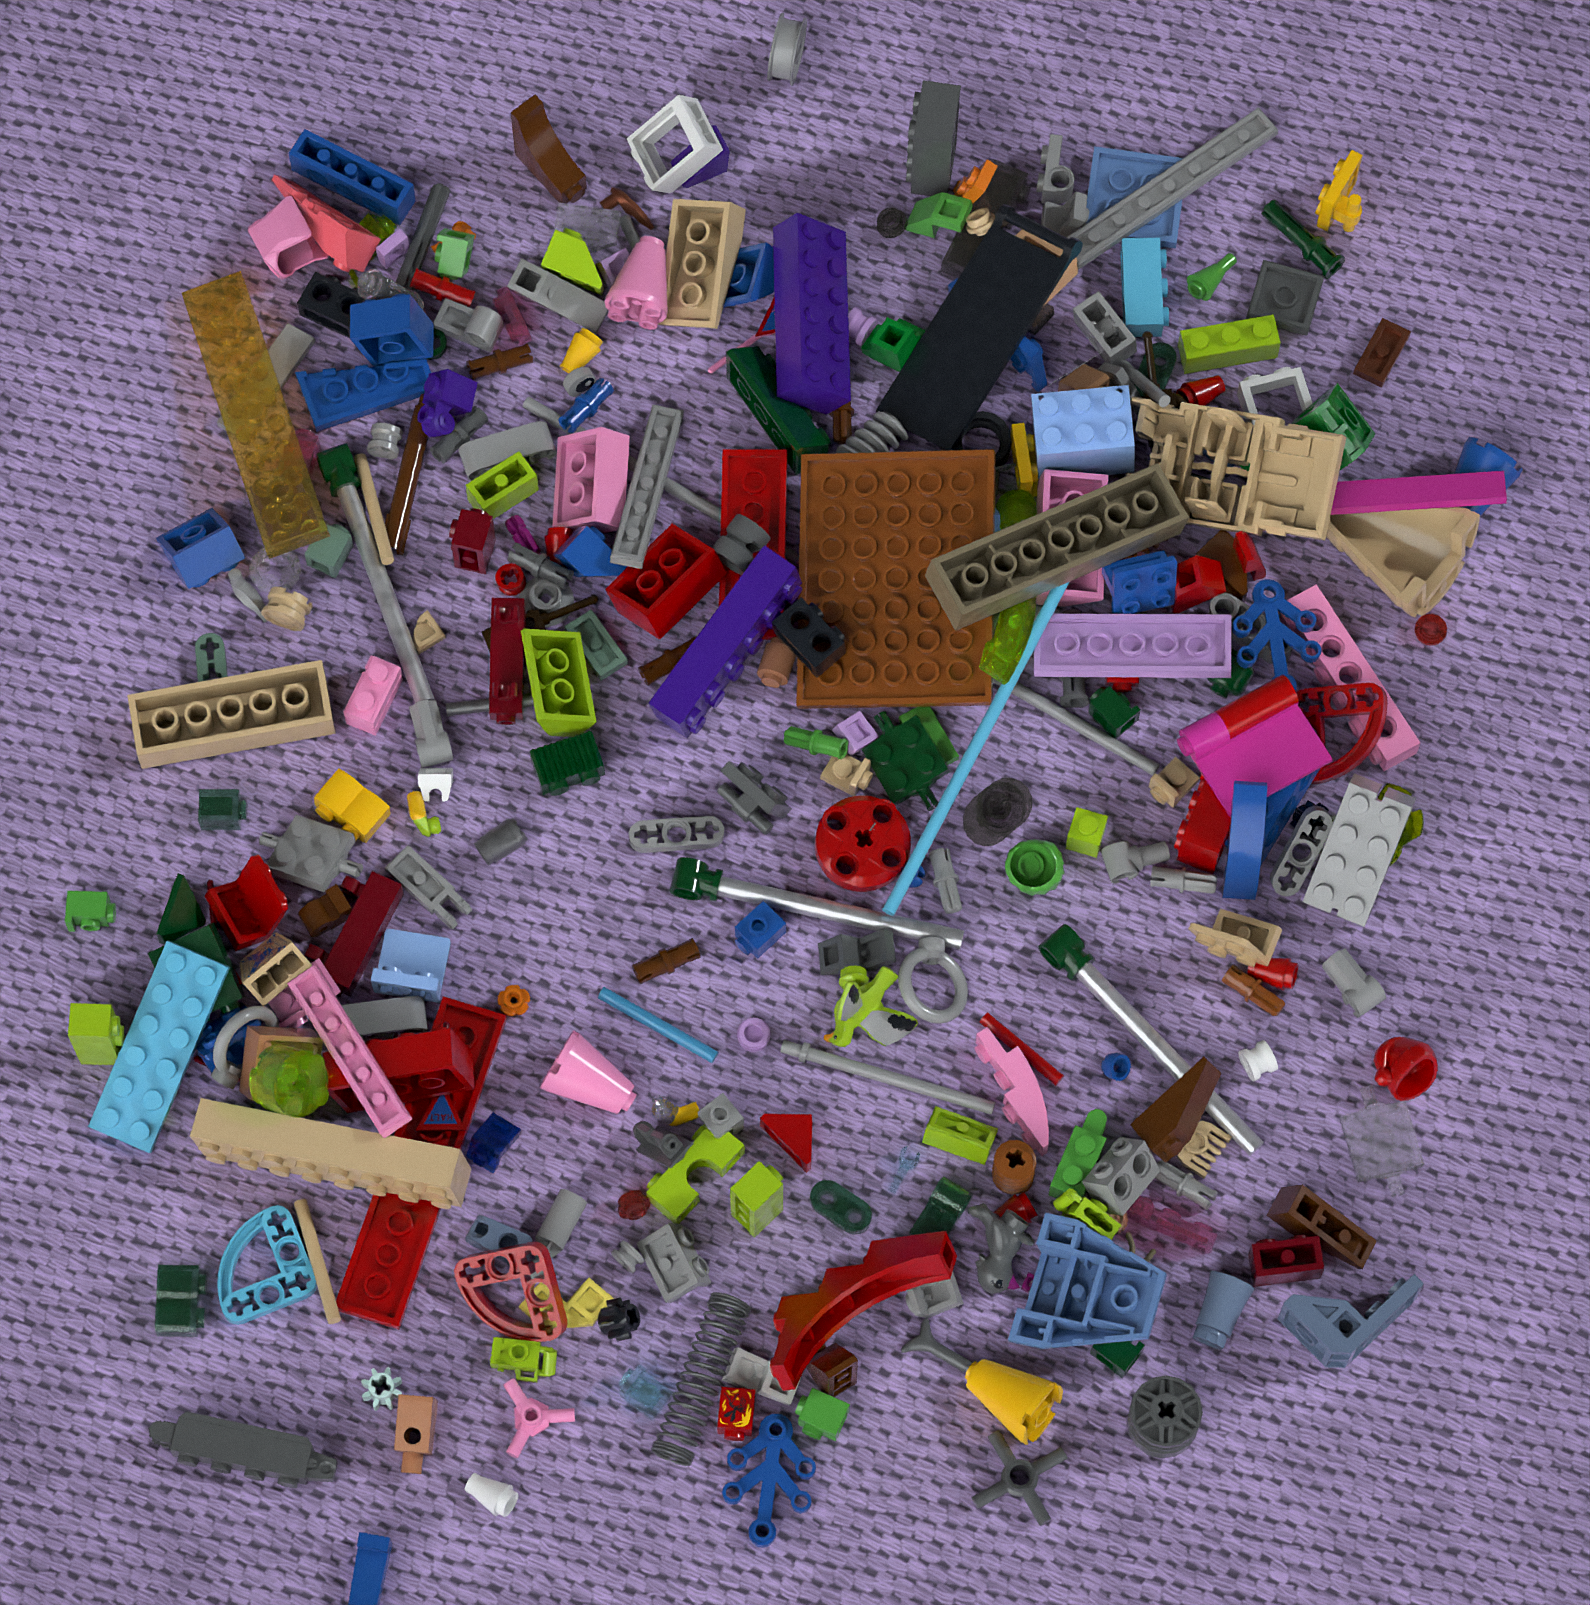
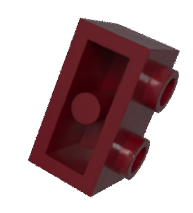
[449,508,496,575]
[1248,1234,1324,1287]

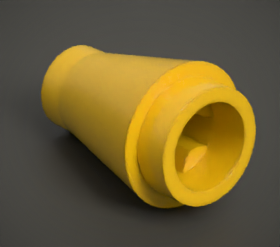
[560,328,603,373]

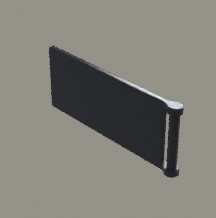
[876,204,1083,451]

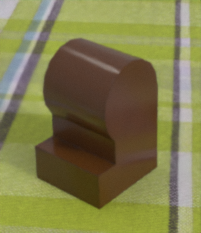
[298,884,352,938]

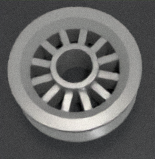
[767,13,807,86]

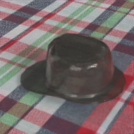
[963,778,1032,846]

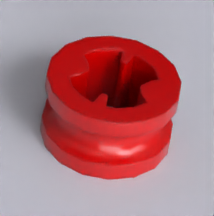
[495,563,526,596]

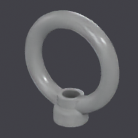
[898,937,968,1024]
[210,1006,279,1089]

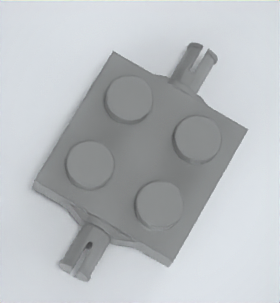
[259,815,363,892]

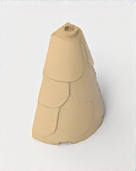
[1326,507,1480,617]

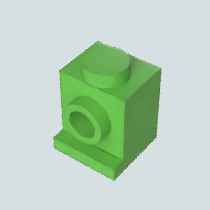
[435,228,475,280]
[65,890,116,932]

